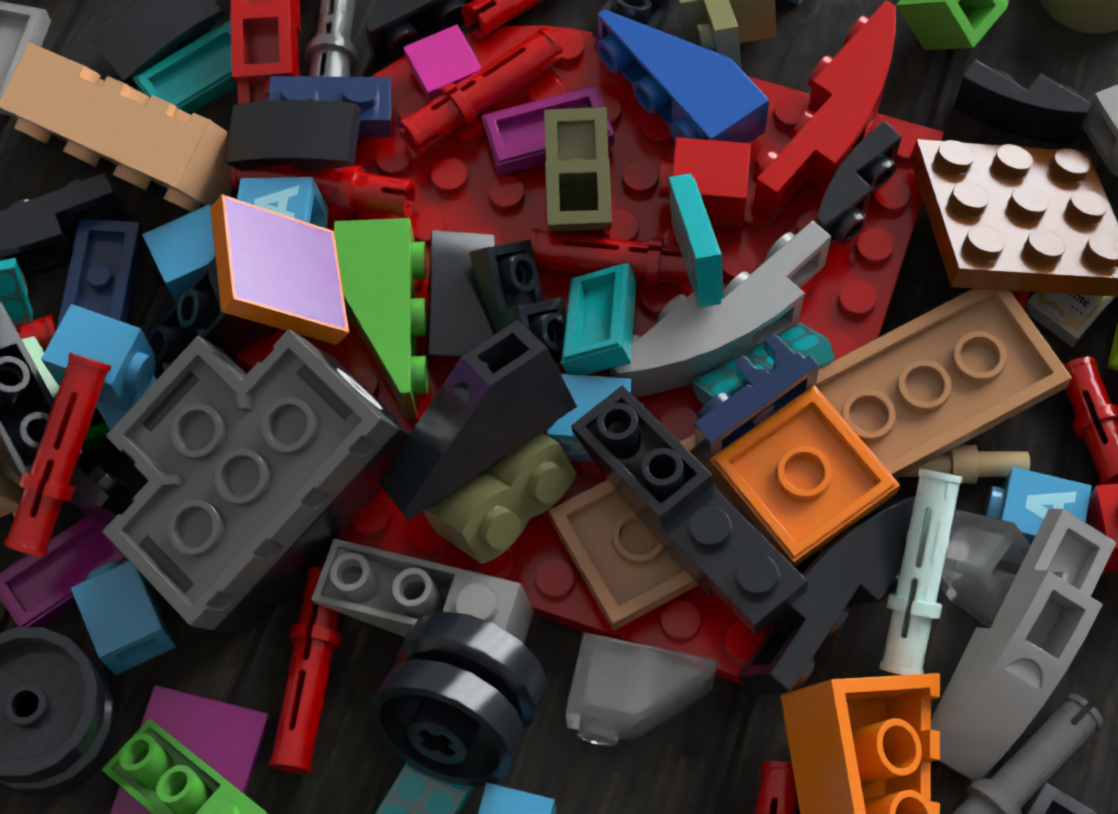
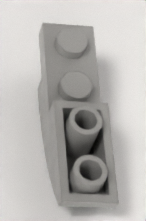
[610,220,831,397]
[931,509,1117,781]

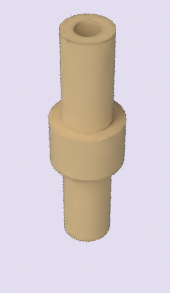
[901,445,1030,484]

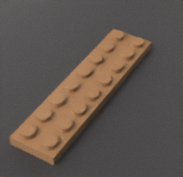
[548,288,1072,631]

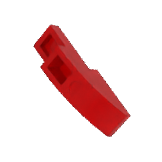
[231,0,301,104]
[753,0,896,223]

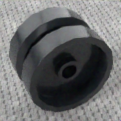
[369,611,547,787]
[0,627,121,796]

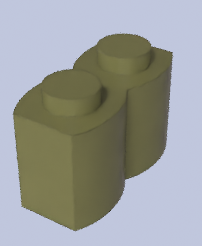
[422,433,577,564]

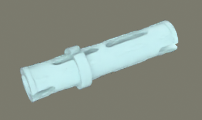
[879,468,963,675]

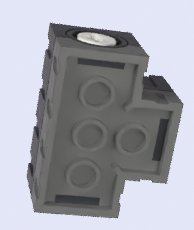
[102,329,411,637]

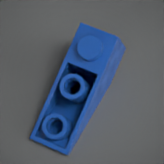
[596,10,769,144]

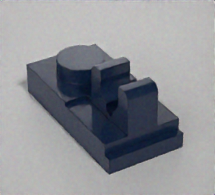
[694,334,819,461]

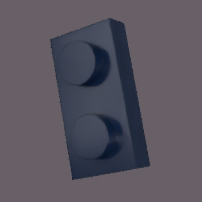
[269,76,391,137]
[57,218,144,328]

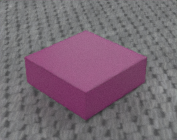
[403,24,481,103]

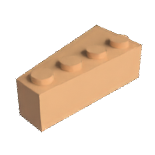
[0,42,233,212]

